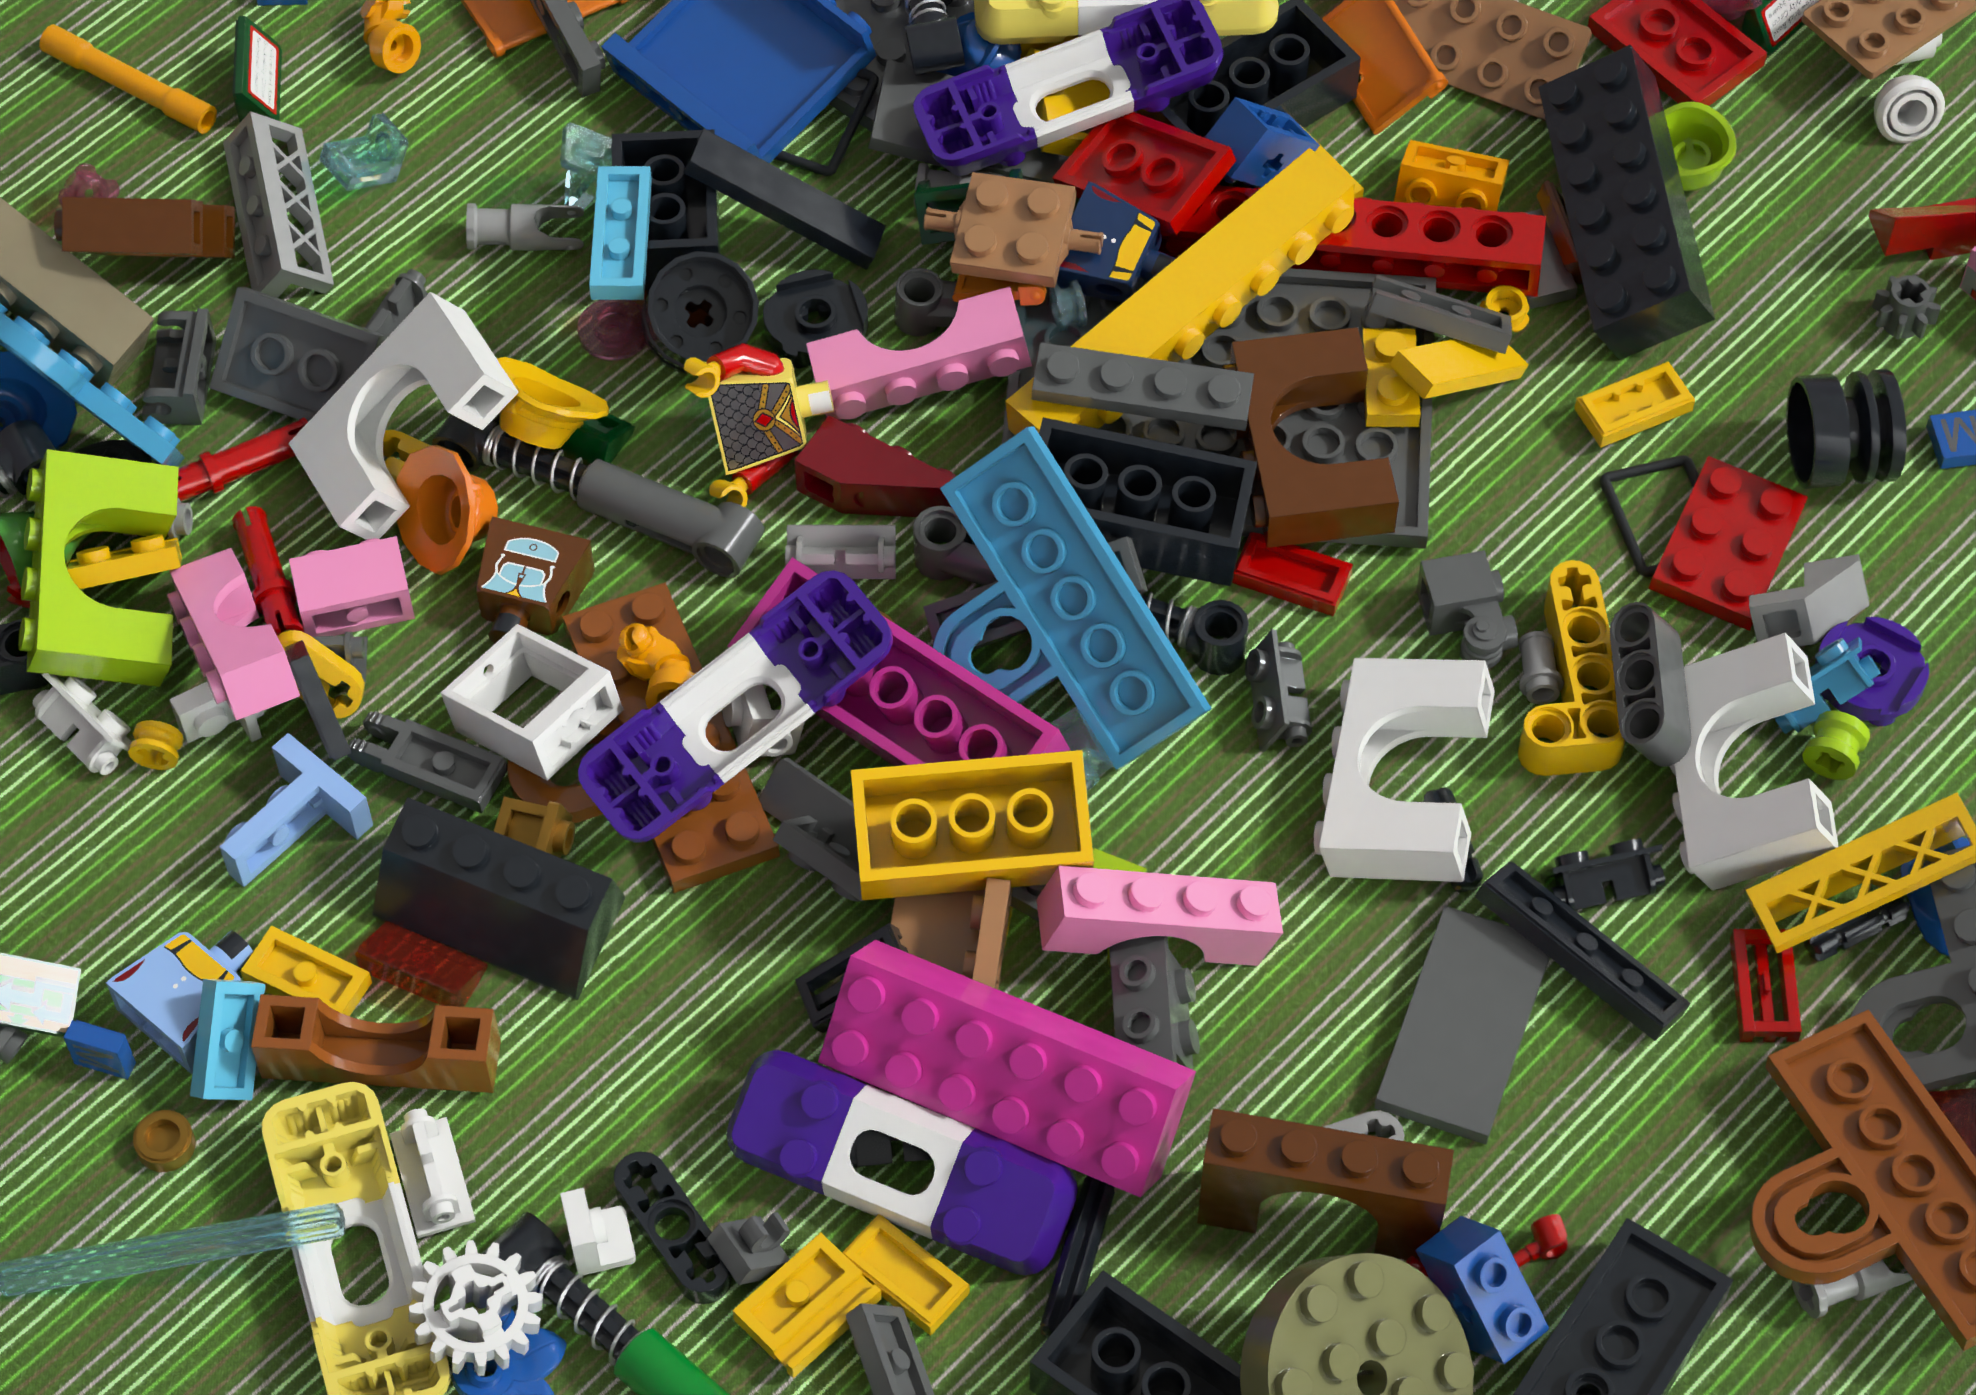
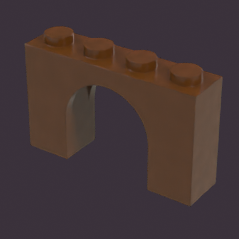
[54,197,235,258]
[1222,327,1399,548]
[1197,1108,1454,1260]

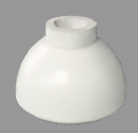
[1874,75,1945,143]

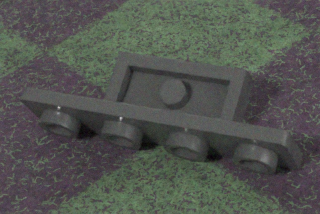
[759,758,895,902]
[1109,936,1200,1069]

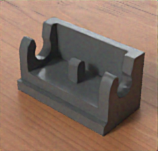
[142,308,217,425]

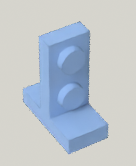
[219,733,373,887]

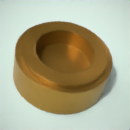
[133,1110,196,1172]

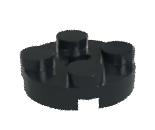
[763,269,868,369]

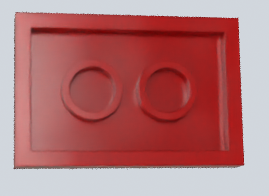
[1587,0,1767,106]
[1052,112,1236,236]
[1648,456,1808,631]

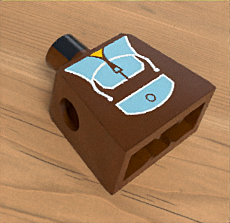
[476,516,595,644]

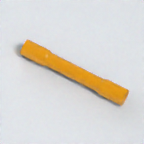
[39,24,217,134]

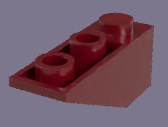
[794,415,956,517]

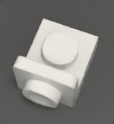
[169,682,264,743]
[560,1188,636,1275]

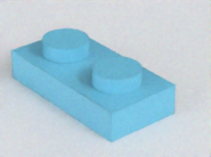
[190,979,265,1100]

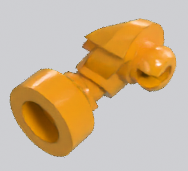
[359,0,421,73]
[617,623,695,709]

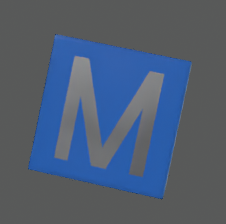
[1926,410,1976,469]
[63,1020,136,1080]

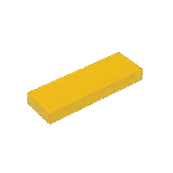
[1389,339,1529,399]

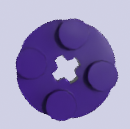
[1815,617,1929,726]

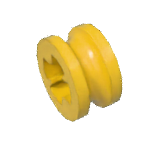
[128,720,184,770]

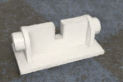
[33,673,131,775]
[390,1109,476,1239]

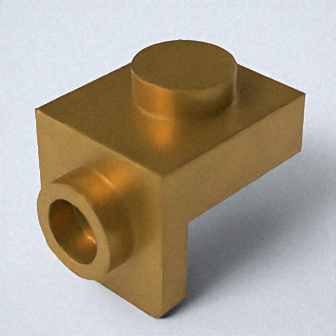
[494,796,575,858]

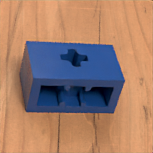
[1205,97,1320,189]
[1415,1216,1550,1364]

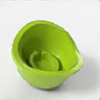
[1664,102,1737,191]

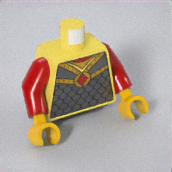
[684,343,834,507]

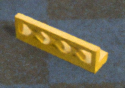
[1746,792,1976,953]

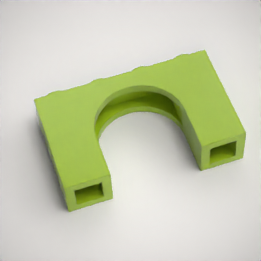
[19,449,179,687]

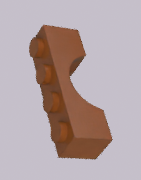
[251,994,501,1093]

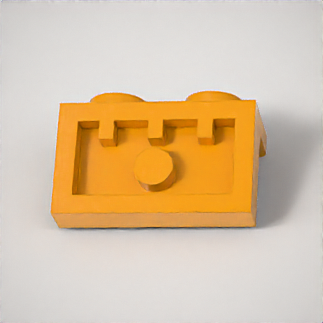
[1394,140,1510,211]

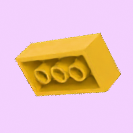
[851,750,1094,900]

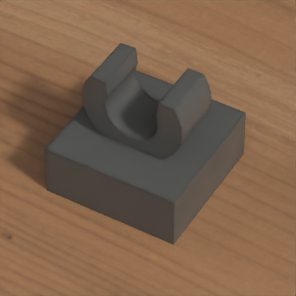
[707,1212,790,1285]

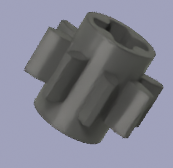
[1872,275,1941,340]

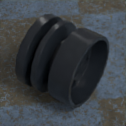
[641,251,759,374]
[1786,369,1907,489]

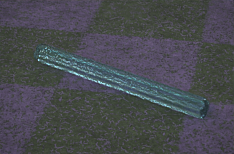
[0,1203,345,1297]

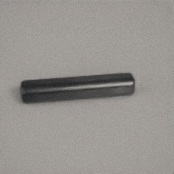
[1040,1175,1115,1339]

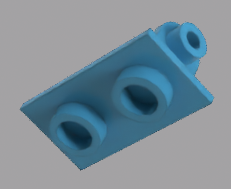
[1775,637,1881,734]

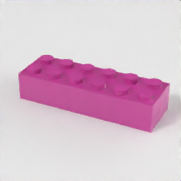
[727,557,1070,766]
[818,940,1196,1197]

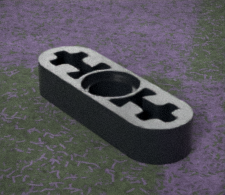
[614,1152,732,1304]

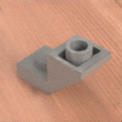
[1749,554,1869,647]

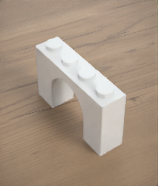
[288,292,519,540]
[1670,632,1839,891]
[1314,658,1495,882]

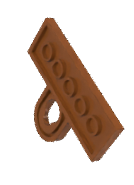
[507,582,780,893]
[1750,1009,1976,1351]

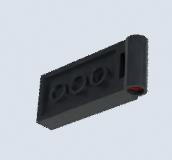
[1513,1218,1733,1395]

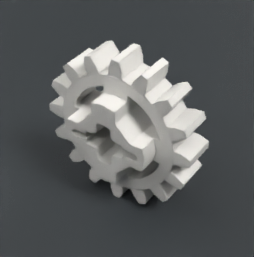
[409,1240,543,1376]

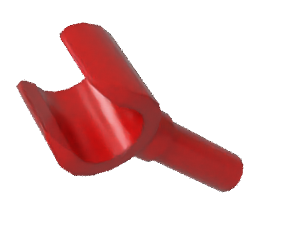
[1512,1214,1568,1268]

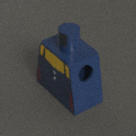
[1055,181,1176,303]

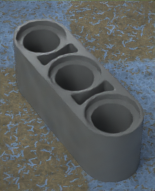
[1610,602,1691,767]

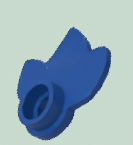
[452,1309,567,1395]

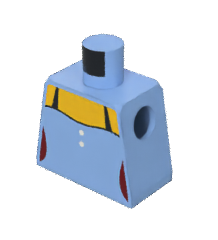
[106,930,253,1074]

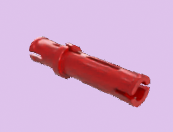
[177,417,308,502]
[232,506,305,636]

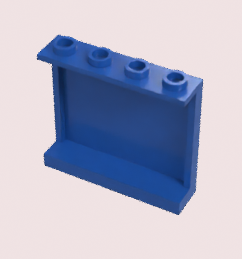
[601,0,877,163]

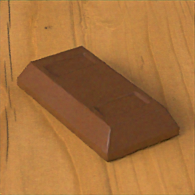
[1536,180,1583,284]

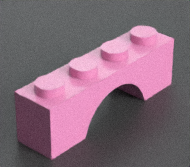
[806,286,1032,420]
[167,548,300,721]
[1036,866,1283,966]

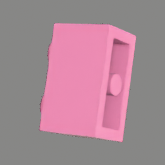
[289,536,415,637]

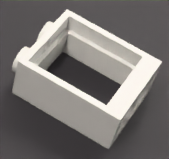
[441,624,624,781]

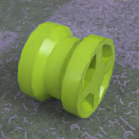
[1802,711,1870,780]

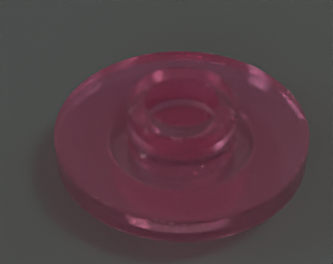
[577,300,646,361]

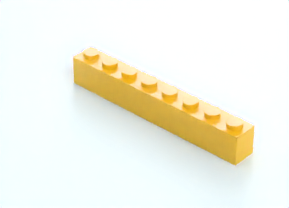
[1005,148,1355,435]

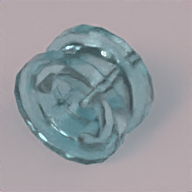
[1049,280,1087,332]

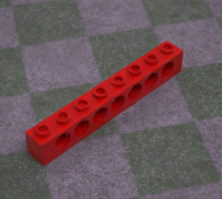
[1158,185,1546,297]

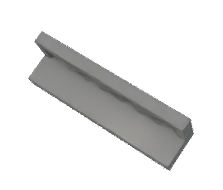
[223,111,334,298]

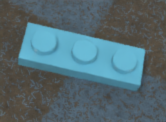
[589,166,652,300]

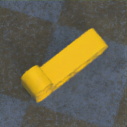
[1518,560,1626,776]

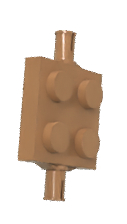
[924,172,1104,288]

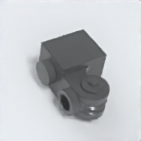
[1416,550,1518,669]

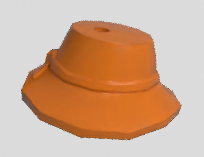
[396,445,498,575]

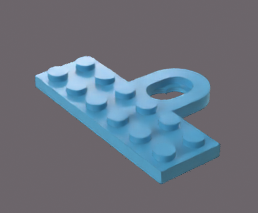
[0,302,185,467]
[933,426,1212,770]

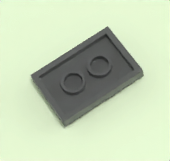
[209,287,387,422]

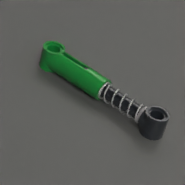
[481,1212,730,1395]

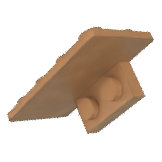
[1393,0,1592,121]
[1802,0,1976,80]
[891,878,1013,990]

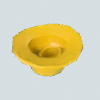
[496,357,609,449]

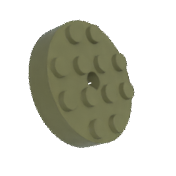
[1240,1253,1474,1395]

